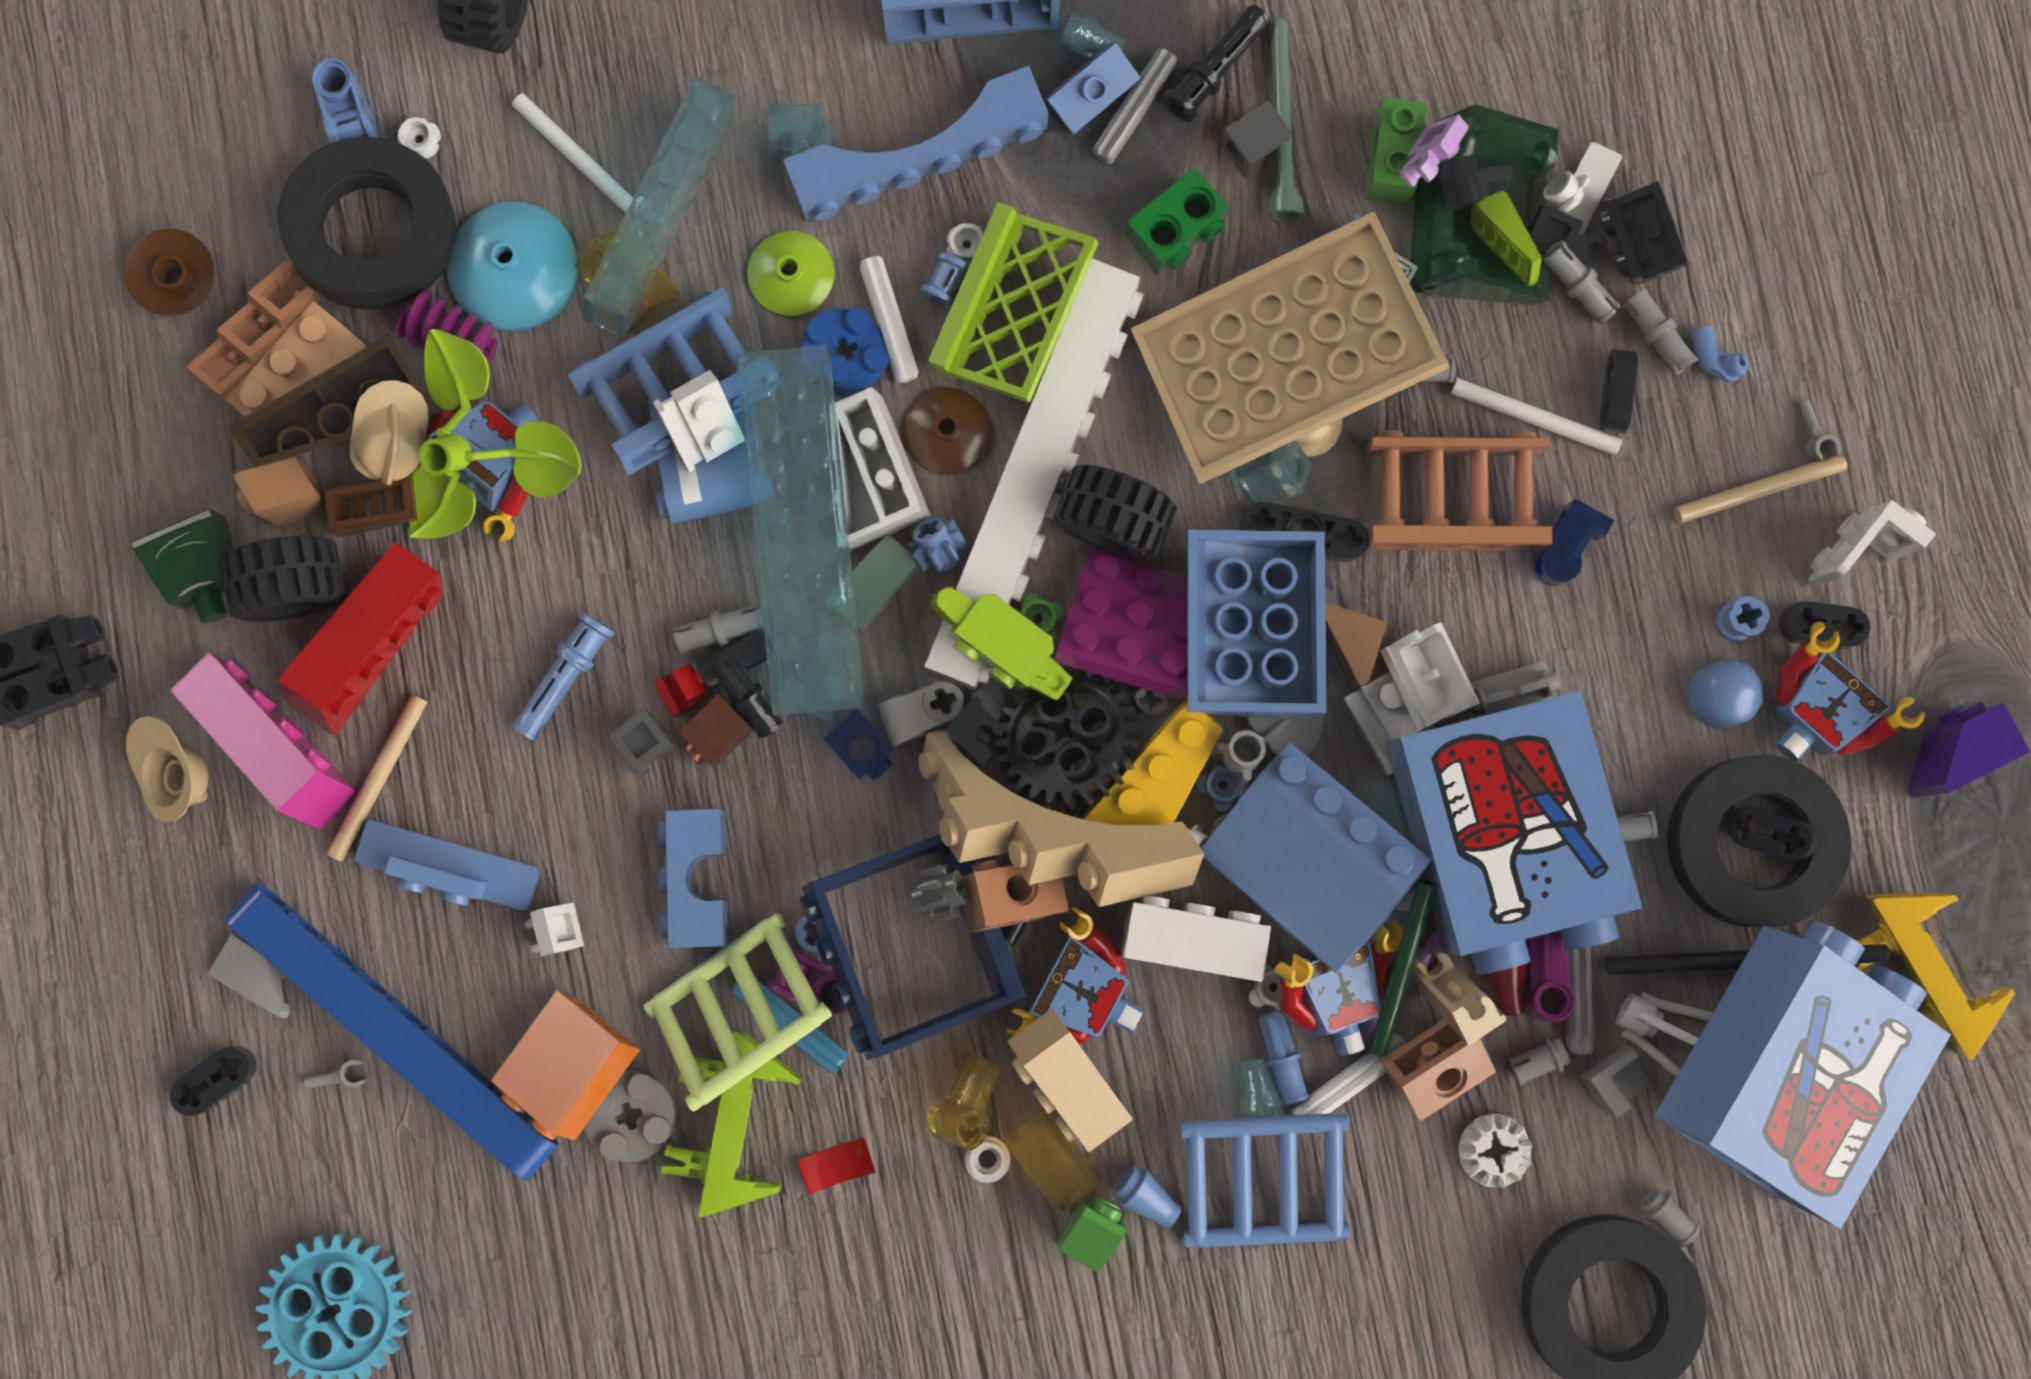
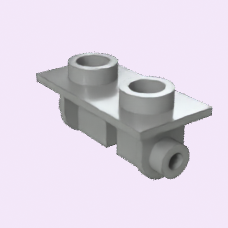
[1468,661,1560,719]

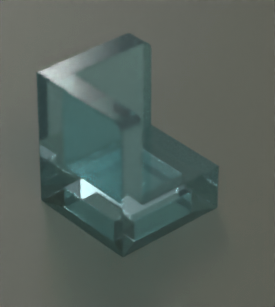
[1235,440,1312,503]

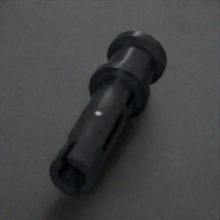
[1162,4,1271,123]

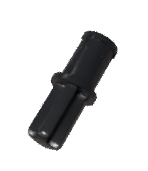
[711,654,782,738]

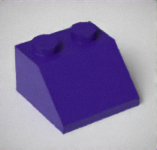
[1908,701,2030,798]

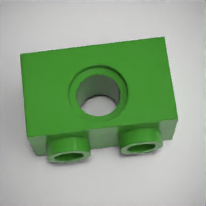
[1364,97,1427,205]

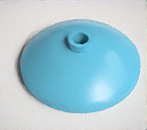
[446,201,579,332]

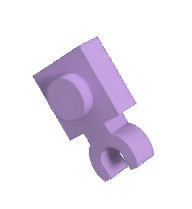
[1400,114,1469,188]

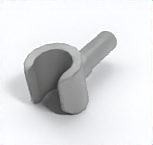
[1799,401,1841,461]
[303,1059,368,1089]

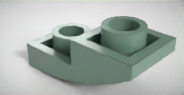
[827,534,920,635]

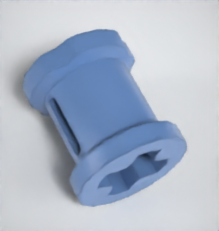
[919,252,969,310]
[1715,596,1770,641]

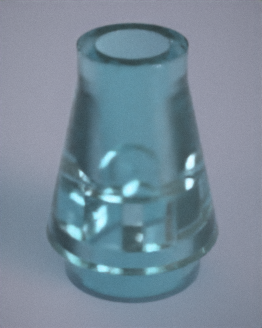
[1059,11,1126,58]
[1238,1059,1285,1118]

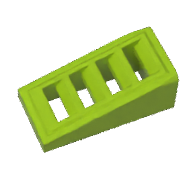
[1470,190,1542,287]

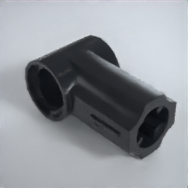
[1437,155,1514,211]

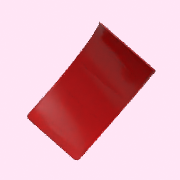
[798,1138,876,1195]

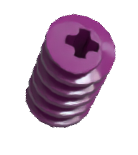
[395,289,497,366]

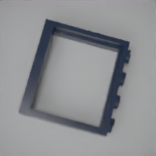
[800,834,1027,1060]

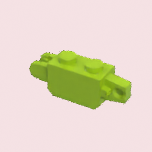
[929,587,1073,700]

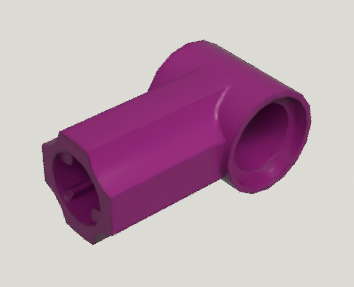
[1525,932,1575,1022]

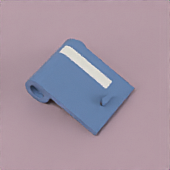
[647,393,777,524]

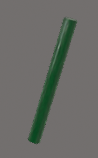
[1369,879,1436,1057]

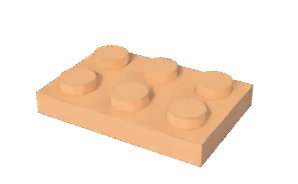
[225,300,367,458]

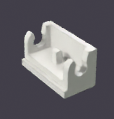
[1380,623,1480,731]

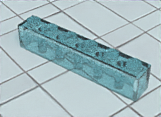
[583,76,735,338]

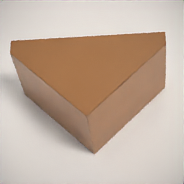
[1325,603,1387,691]

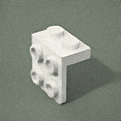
[1807,500,1936,587]

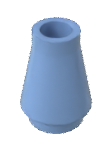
[1112,1165,1182,1229]

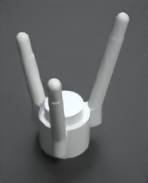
[1615,991,1713,1077]

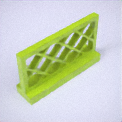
[928,202,1099,403]

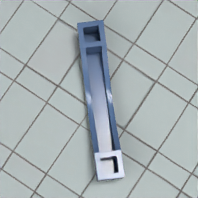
[783,65,1048,221]

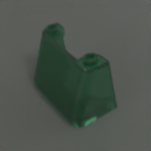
[1410,104,1559,305]

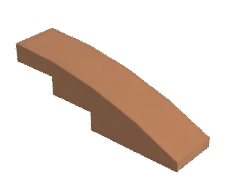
[186,257,323,402]

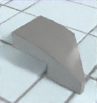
[208,934,290,1019]

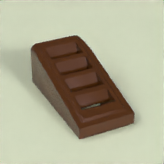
[323,475,418,537]

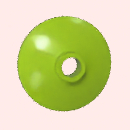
[747,231,835,317]

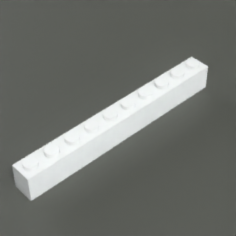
[924,258,1144,691]

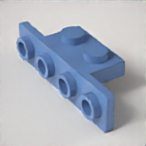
[355,820,540,911]

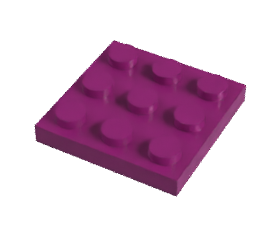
[1054,548,1187,701]

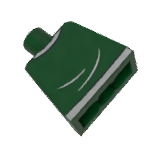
[130,508,233,624]

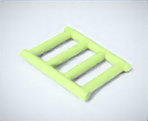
[644,912,832,1111]

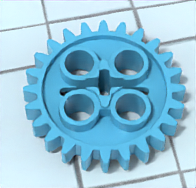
[256,1232,412,1379]

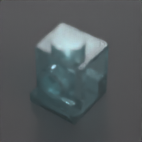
[768,105,833,162]

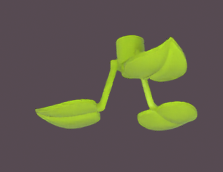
[409,329,582,539]

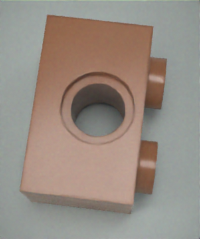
[963,860,1069,933]
[1380,1019,1496,1121]

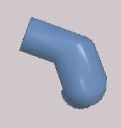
[1690,326,1749,382]

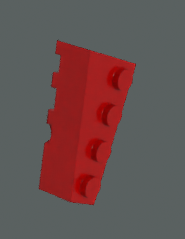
[277,542,443,737]

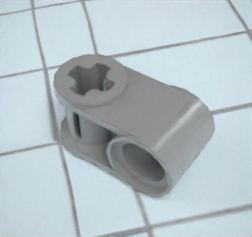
[876,681,966,748]

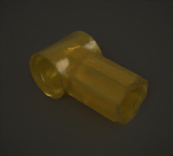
[927,1052,1003,1150]

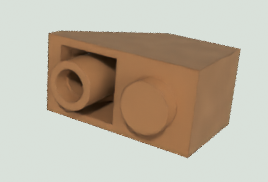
[233,457,325,530]

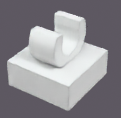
[525,902,584,957]

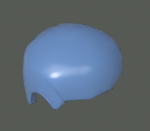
[1688,659,1764,729]

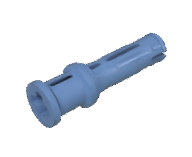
[511,611,615,741]

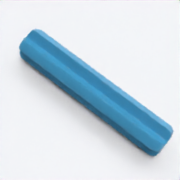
[732,977,848,1074]

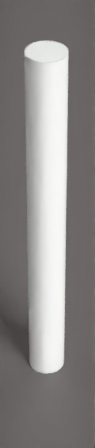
[512,93,648,224]
[1450,378,1622,456]

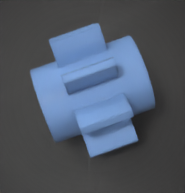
[908,517,967,572]

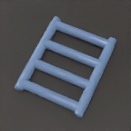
[1179,1113,1351,1248]

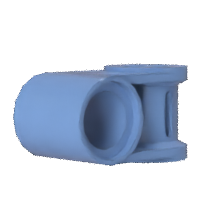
[311,58,379,143]

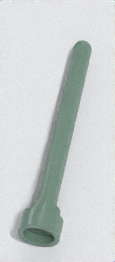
[1268,17,1303,222]

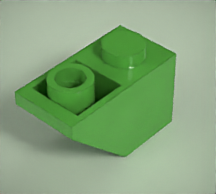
[1057,1194,1128,1273]

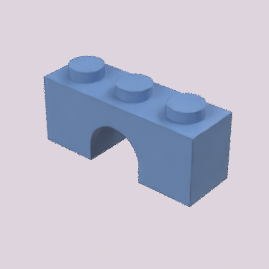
[658,809,729,948]

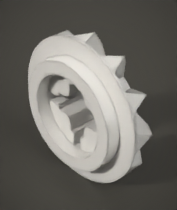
[1459,1114,1533,1188]

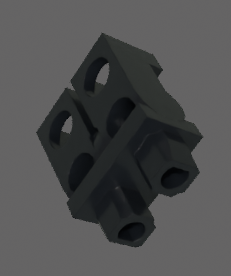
[0,615,119,730]

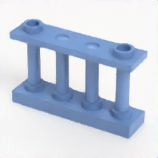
[567,287,782,476]

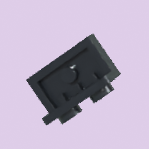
[1601,181,1690,285]

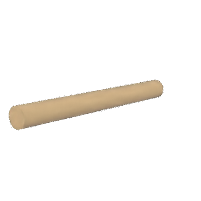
[1674,454,1847,524]
[326,694,428,862]

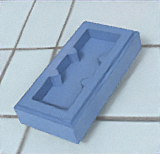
[1045,42,1141,134]

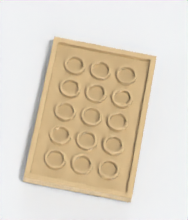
[1131,211,1449,484]

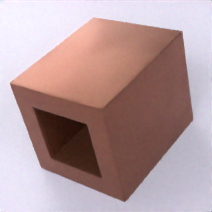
[679,694,754,767]

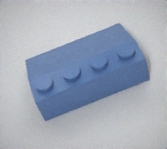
[1187,530,1326,719]
[1201,742,1432,975]

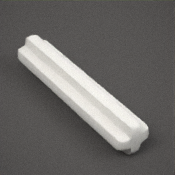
[860,256,918,383]
[1291,1034,1406,1115]

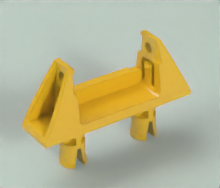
[1855,893,2015,1061]

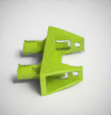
[661,1029,802,1217]

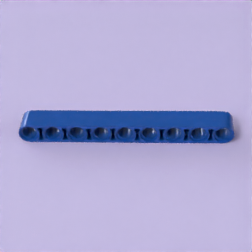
[224,882,559,1181]

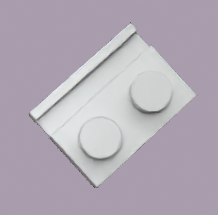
[652,370,746,473]
[1341,672,1436,776]

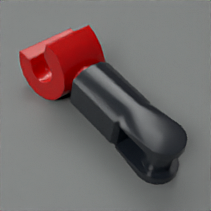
[653,632,774,717]

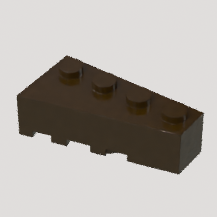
[229,334,440,468]

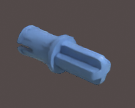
[1259,1012,1309,1105]

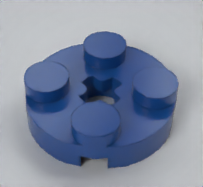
[798,308,889,397]

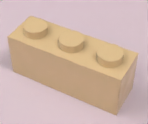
[1007,1008,1133,1152]

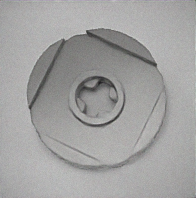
[584,1069,677,1163]

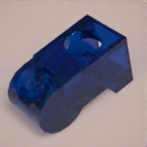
[1535,499,1614,586]

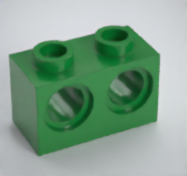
[1125,167,1229,274]

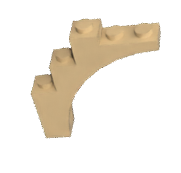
[918,730,1204,907]

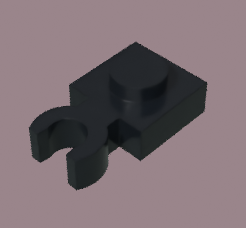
[1528,204,1608,268]

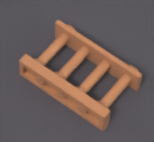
[1365,430,1552,551]

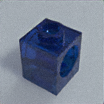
[824,709,895,782]

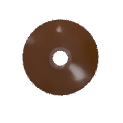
[124,229,215,316]
[903,388,991,475]

